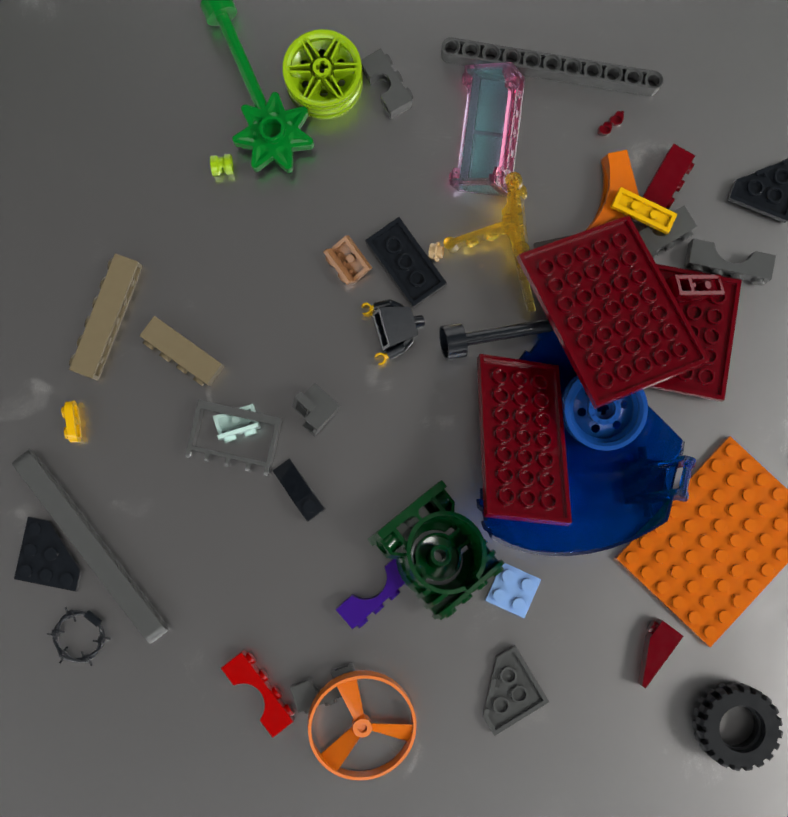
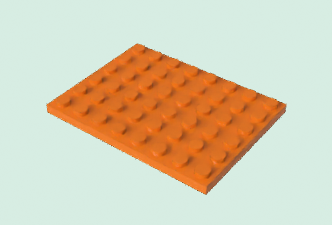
[615,436,788,647]

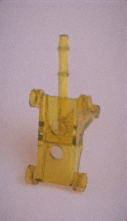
[443,172,536,313]

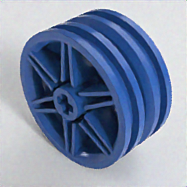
[561,375,648,451]

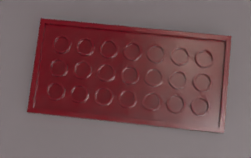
[477,354,572,526]

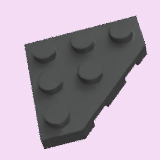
[483,645,549,736]

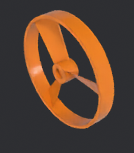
[307,670,416,781]

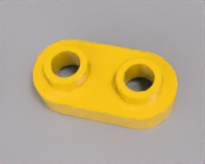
[61,400,81,443]

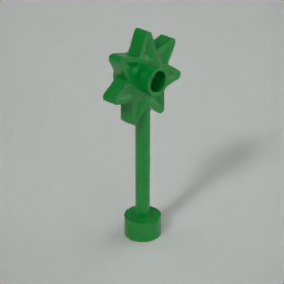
[200,0,314,173]

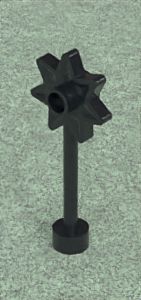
[439,319,554,360]

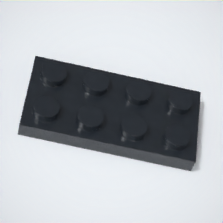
[365,217,447,308]

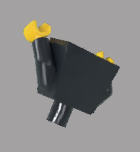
[361,299,425,365]

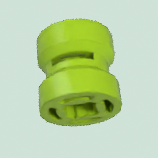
[210,154,234,176]

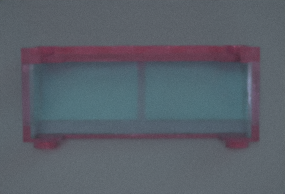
[449,62,526,197]

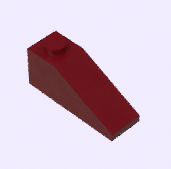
[665,275,725,303]
[638,619,684,689]

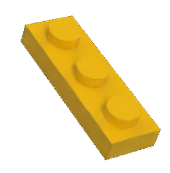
[610,187,677,234]

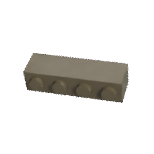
[139,316,225,386]

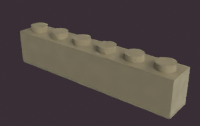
[69,253,143,381]

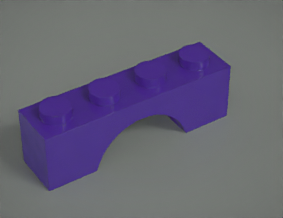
[336,559,407,630]

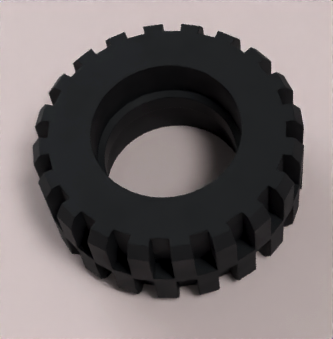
[692,682,783,771]

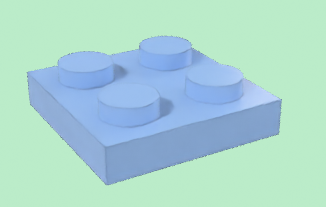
[485,563,541,618]

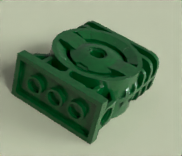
[368,480,504,620]

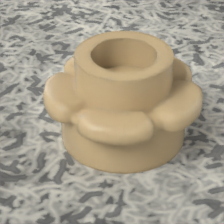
[429,242,444,262]

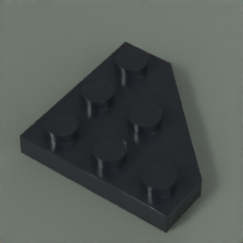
[727,158,788,223]
[14,517,83,592]

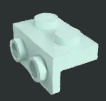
[213,404,261,443]

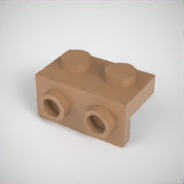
[323,235,372,285]

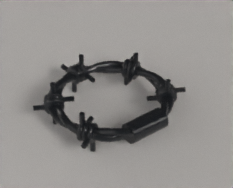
[47,607,111,666]

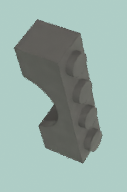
[684,239,776,285]

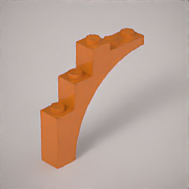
[586,150,639,230]

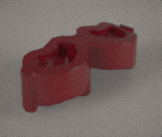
[597,111,624,136]

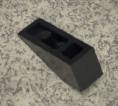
[273,458,326,522]

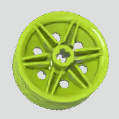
[283,29,363,119]

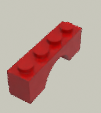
[221,650,295,738]

